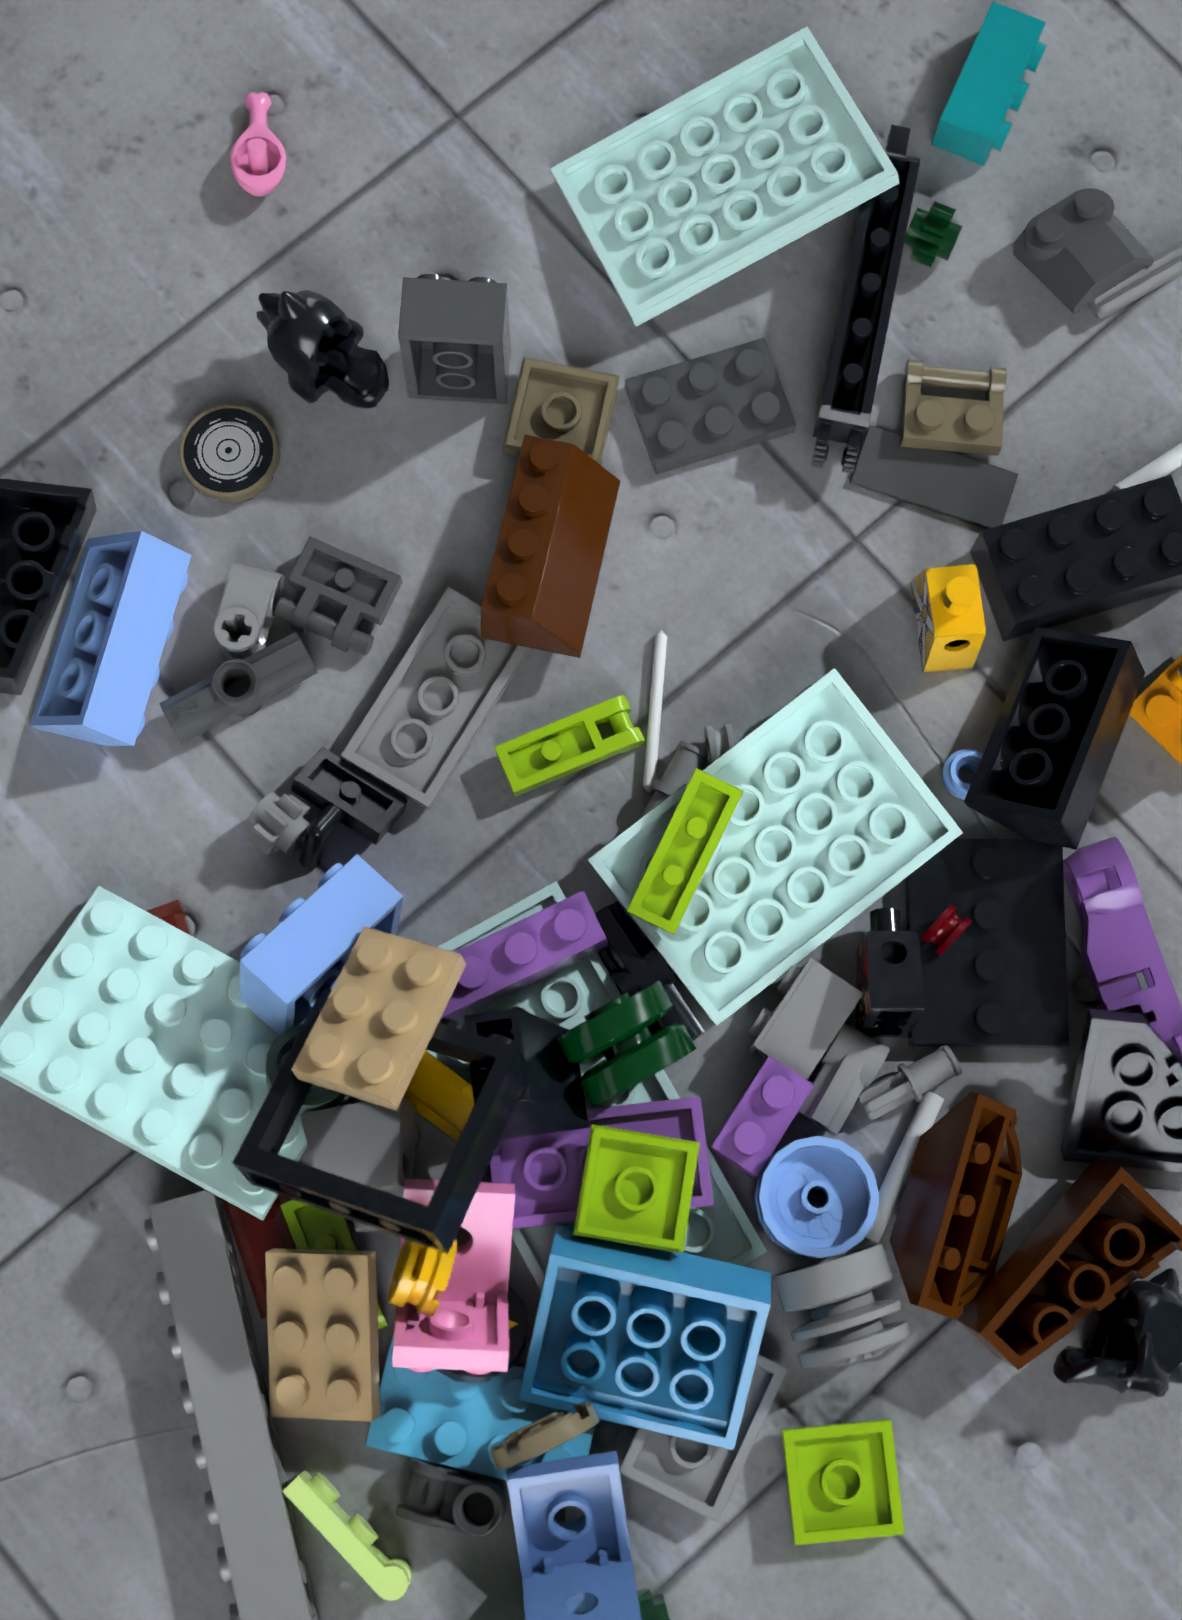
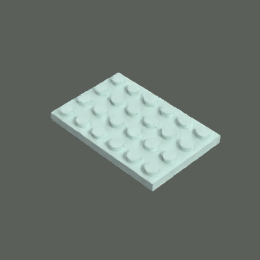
[550,27,899,327]
[587,668,963,1026]
[0,886,328,1221]

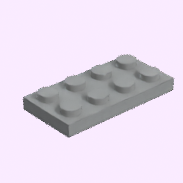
[341,587,531,811]

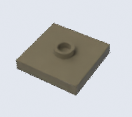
[503,357,620,465]

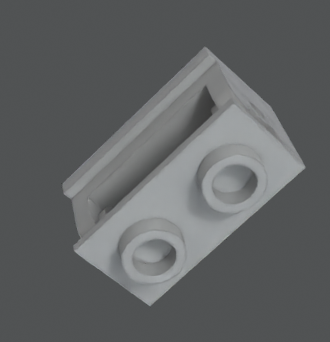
[747,958,863,1080]

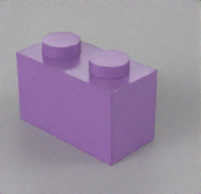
[709,1056,814,1179]

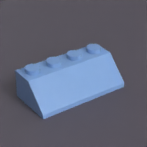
[29,531,191,746]

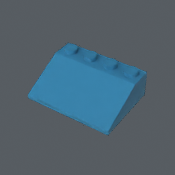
[518,1224,771,1450]

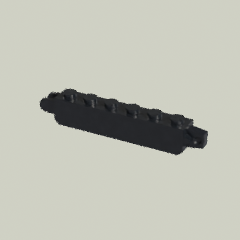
[811,125,920,474]

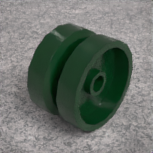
[556,981,696,1106]

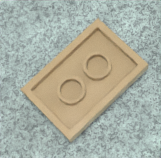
[291,926,466,1111]
[265,1248,380,1422]

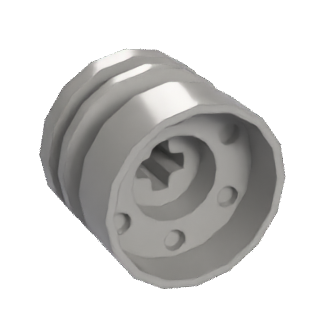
[773,1243,912,1369]

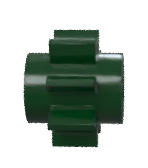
[904,201,963,268]

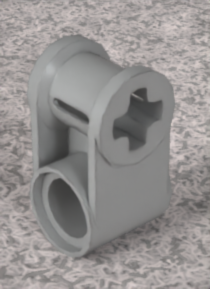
[213,563,285,661]

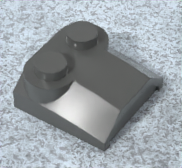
[1014,188,1153,314]

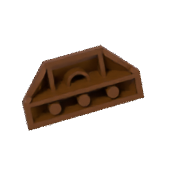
[889,1092,1022,1319]

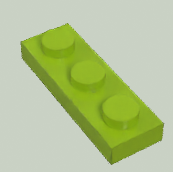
[626,768,744,935]

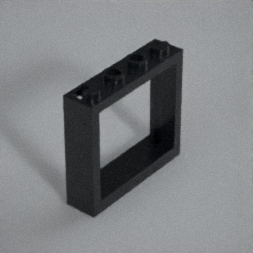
[233,987,531,1254]

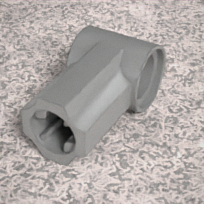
[797,1022,890,1136]

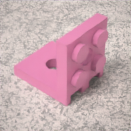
[392,1179,515,1375]

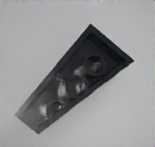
[0,478,97,695]

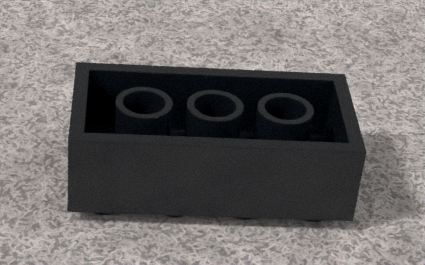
[970,475,1182,642]

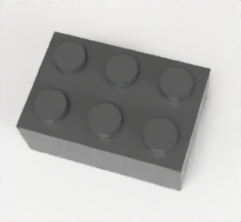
[398,274,511,404]

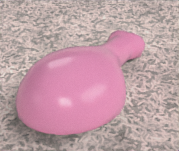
[230,92,286,197]

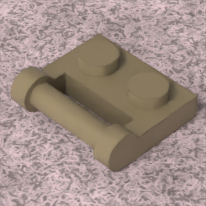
[900,359,1007,456]

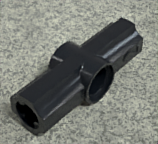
[595,901,705,1041]

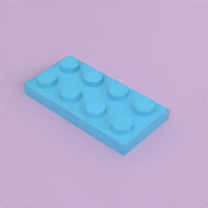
[365,1335,595,1480]

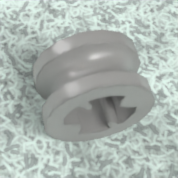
[704,723,736,766]

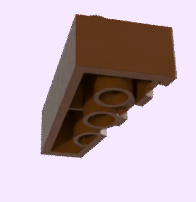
[957,1159,1182,1370]

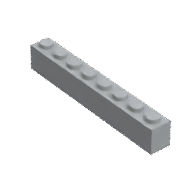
[144,1190,319,1620]

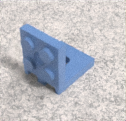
[506,1451,642,1620]

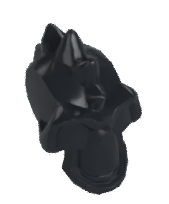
[256,290,389,409]
[1053,1268,1182,1397]

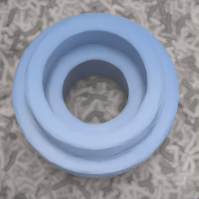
[942,749,983,800]

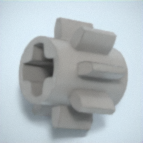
[248,792,311,856]

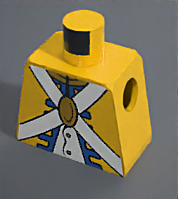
[910,564,986,673]

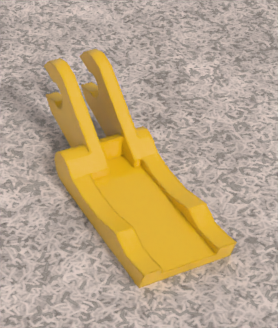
[403,1050,474,1142]

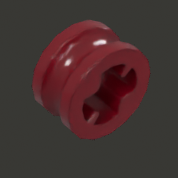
[921,904,972,956]

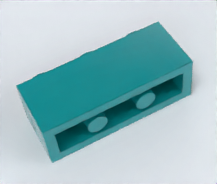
[931,1,1047,166]

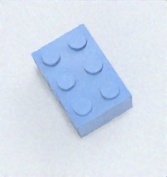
[240,854,404,1036]

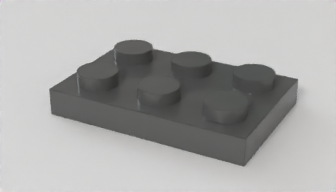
[625,338,796,475]

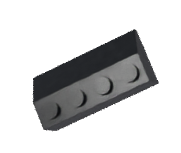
[964,626,1145,850]

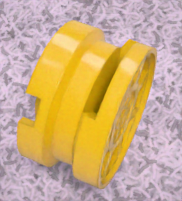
[387,1239,457,1317]

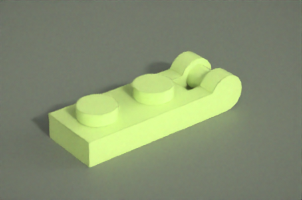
[282,1470,412,1601]

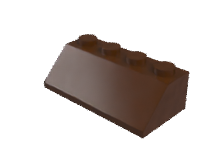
[481,434,620,658]

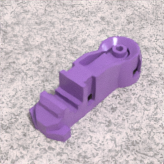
[1063,837,1182,1063]

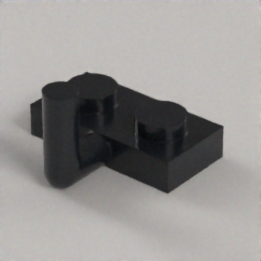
[291,746,407,869]

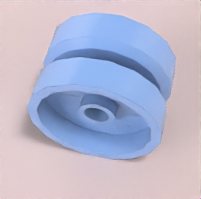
[752,1136,880,1258]

